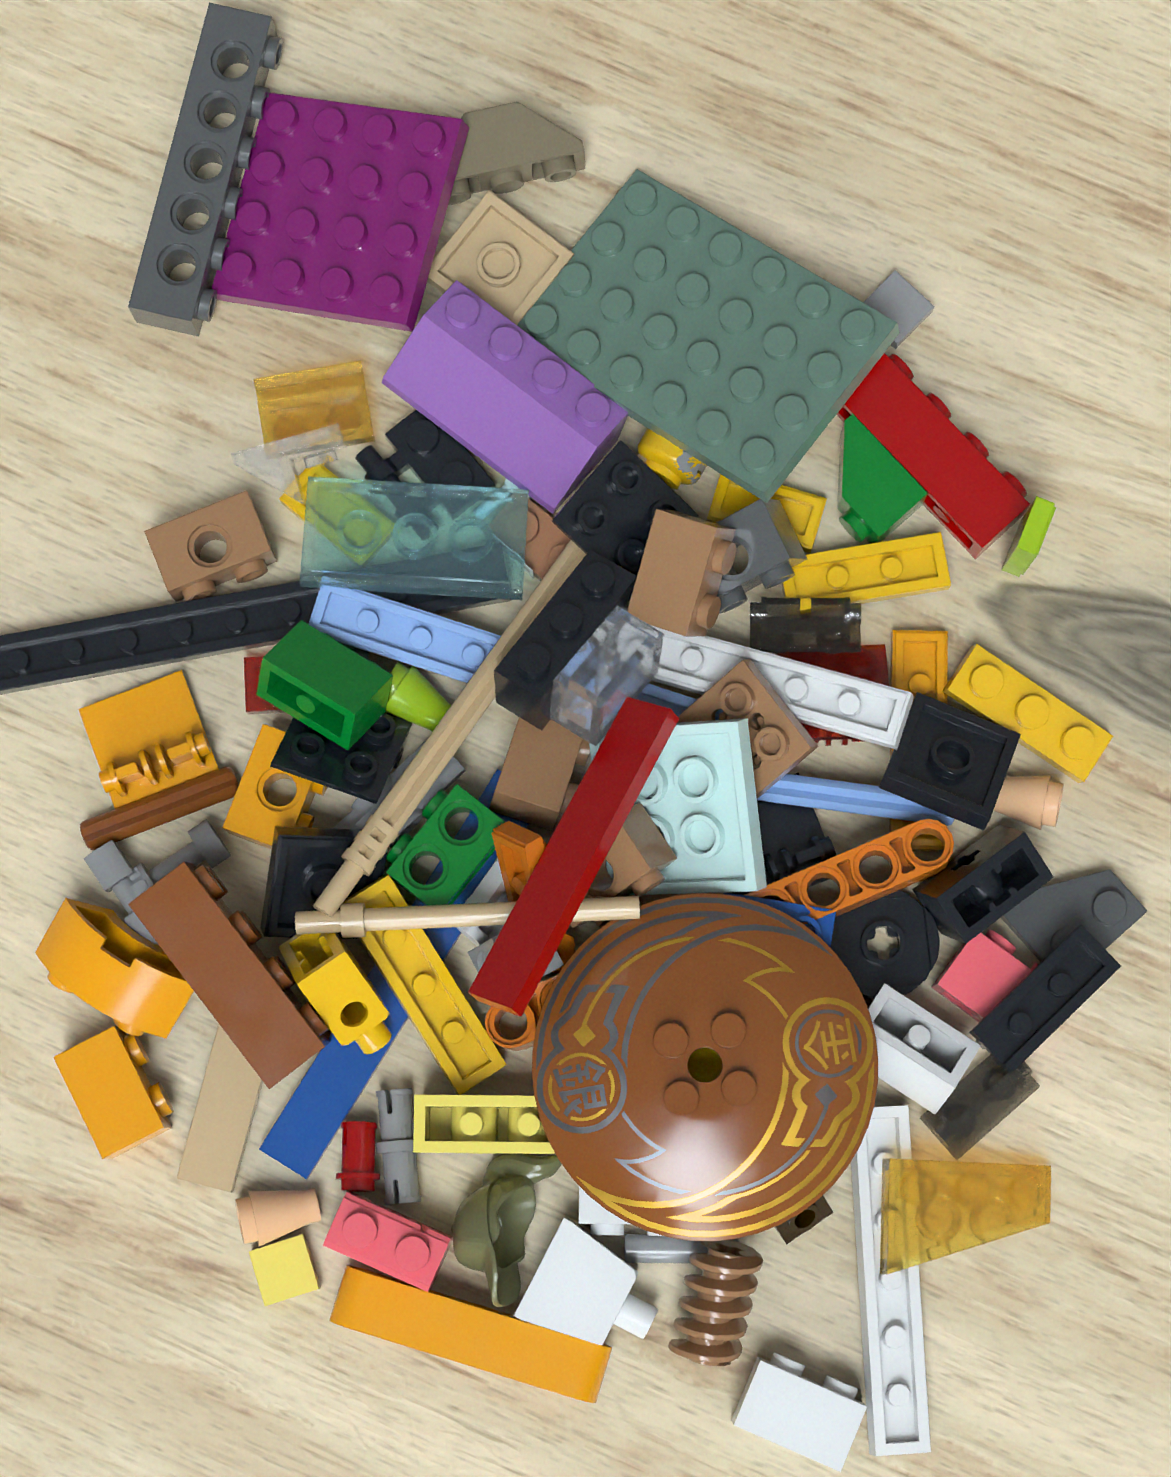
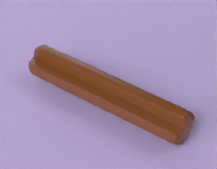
[80,767,239,850]

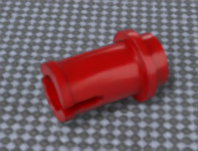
[336,1121,380,1192]

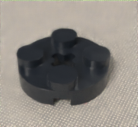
[830,890,940,1000]

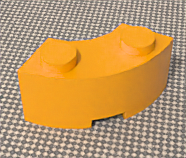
[35,898,194,1038]

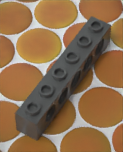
[128,2,283,337]

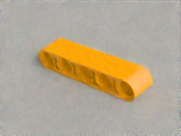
[329,1265,612,1403]

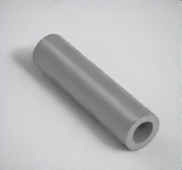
[625,1234,738,1263]

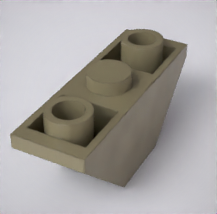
[448,101,585,205]

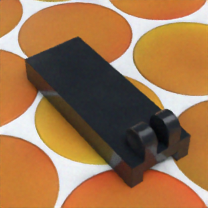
[969,925,1121,1073]

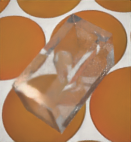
[549,606,664,746]

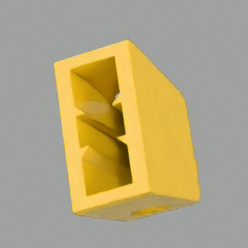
[279,933,392,1054]

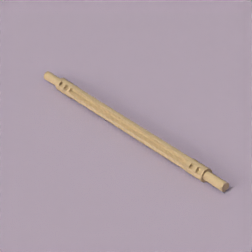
[313,453,647,918]

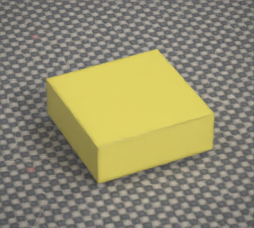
[249,1234,321,1306]

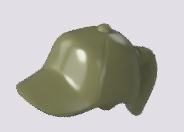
[451,1154,562,1307]

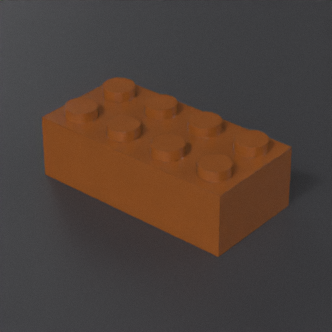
[128,862,331,1089]

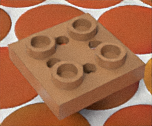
[677,659,819,799]

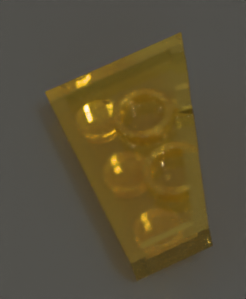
[880,1158,1051,1275]

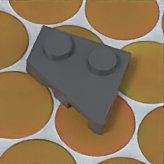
[1001,869,1148,962]

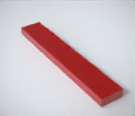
[468,697,679,1017]

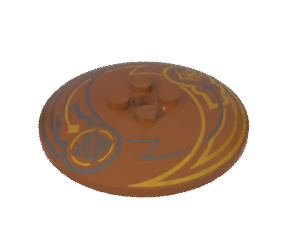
[532,893,878,1241]

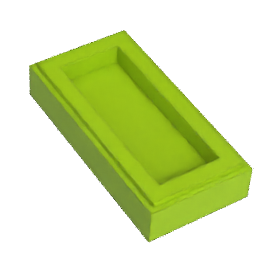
[1002,496,1056,577]

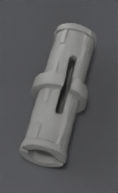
[376,1088,421,1205]

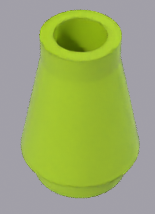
[386,661,451,732]

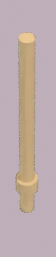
[295,896,640,938]

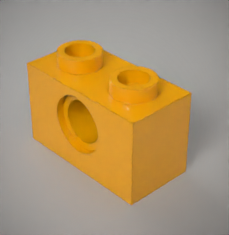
[222,724,328,850]

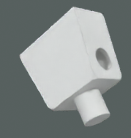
[514,1217,658,1345]

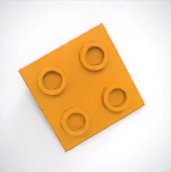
[78,670,219,809]

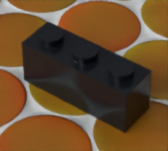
[494,549,637,731]

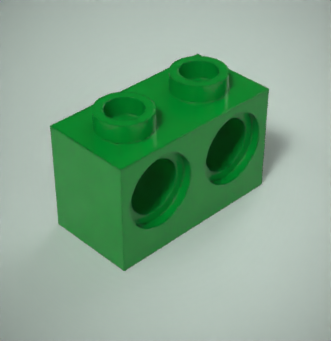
[386,784,505,906]

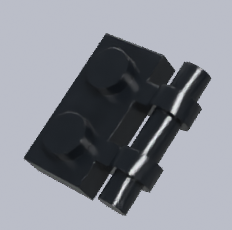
[355,410,496,542]

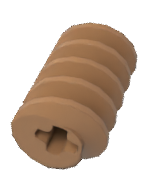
[668,1240,763,1366]

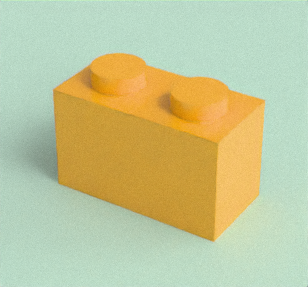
[53,1026,174,1159]

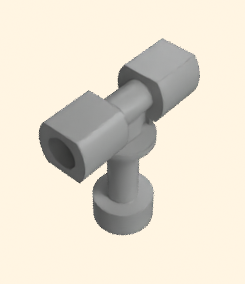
[84,819,231,945]

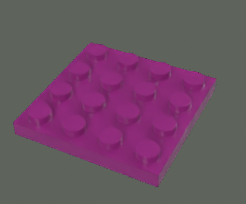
[211,93,469,332]

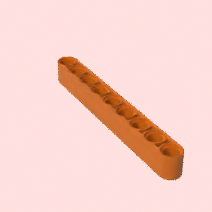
[485,819,954,1051]

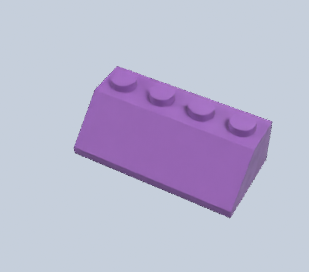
[382,280,628,514]

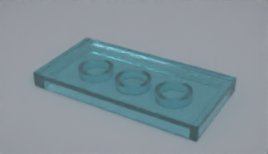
[300,476,529,600]

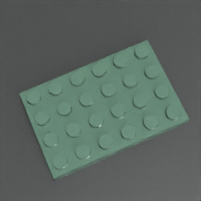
[517,169,900,503]

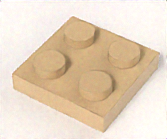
[427,191,574,325]

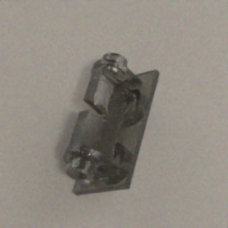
[750,596,861,654]
[919,1054,1040,1161]

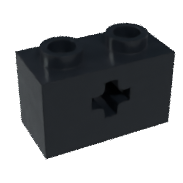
[912,825,1054,944]

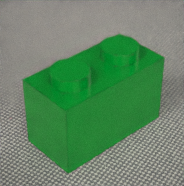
[256,620,393,750]

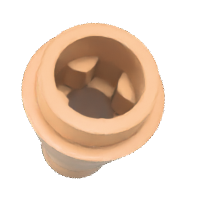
[993,775,1064,830]
[235,1188,321,1247]

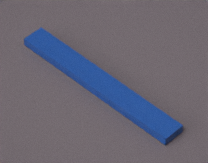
[259,769,530,1179]

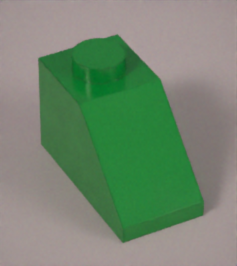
[837,414,928,544]

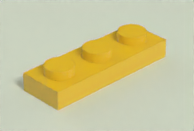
[781,532,951,616]
[942,644,1113,783]

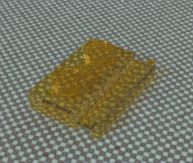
[253,360,375,460]

